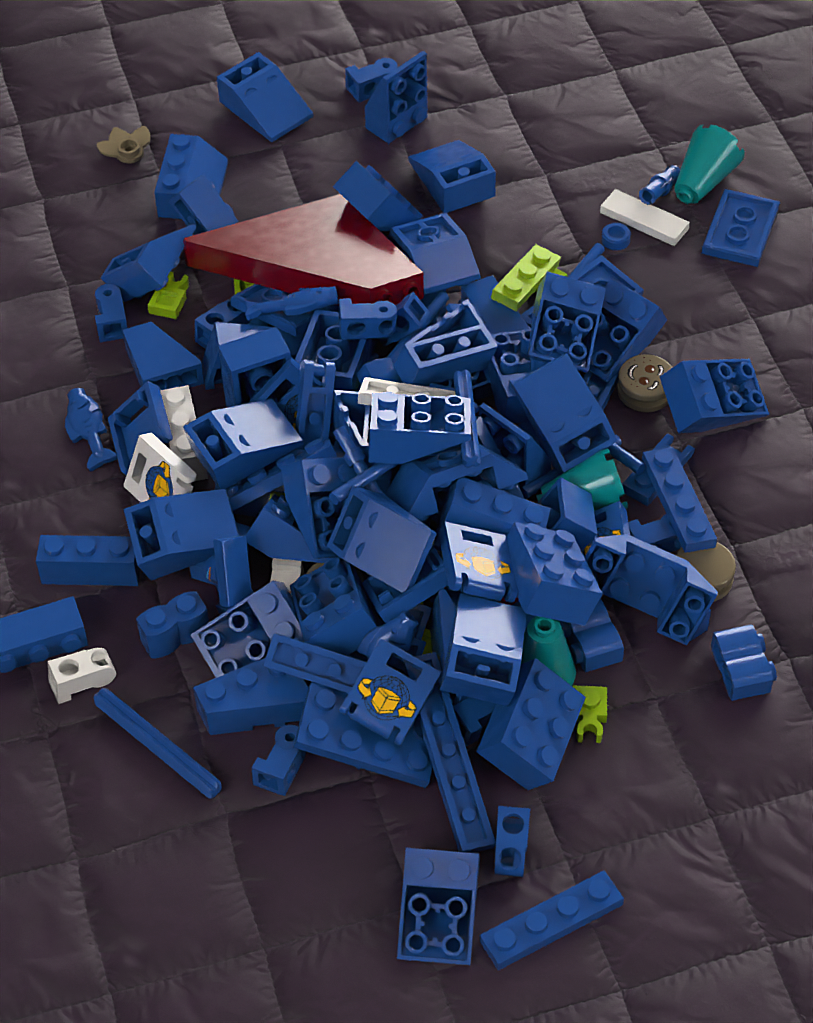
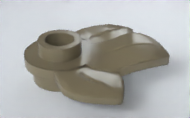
[97,126,151,164]

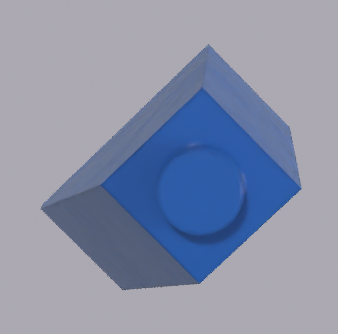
[122,322,204,390]

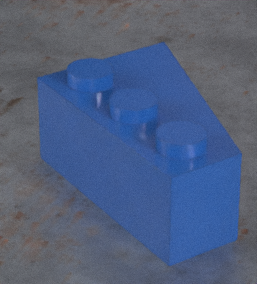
[394,299,498,386]
[201,322,304,390]
[332,390,391,481]
[193,658,308,735]

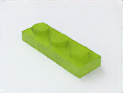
[491,244,561,311]

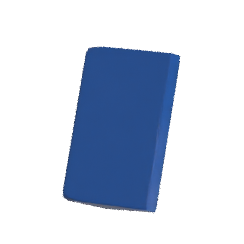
[213,535,252,607]

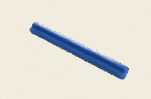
[453,370,481,468]
[93,688,222,799]

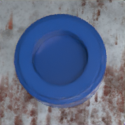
[601,223,631,250]

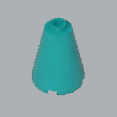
[674,124,745,204]
[536,448,628,511]
[521,616,576,686]

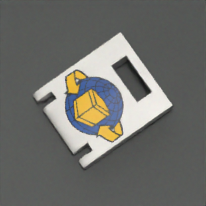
[123,433,197,502]

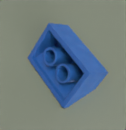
[154,134,228,219]
[433,477,550,552]

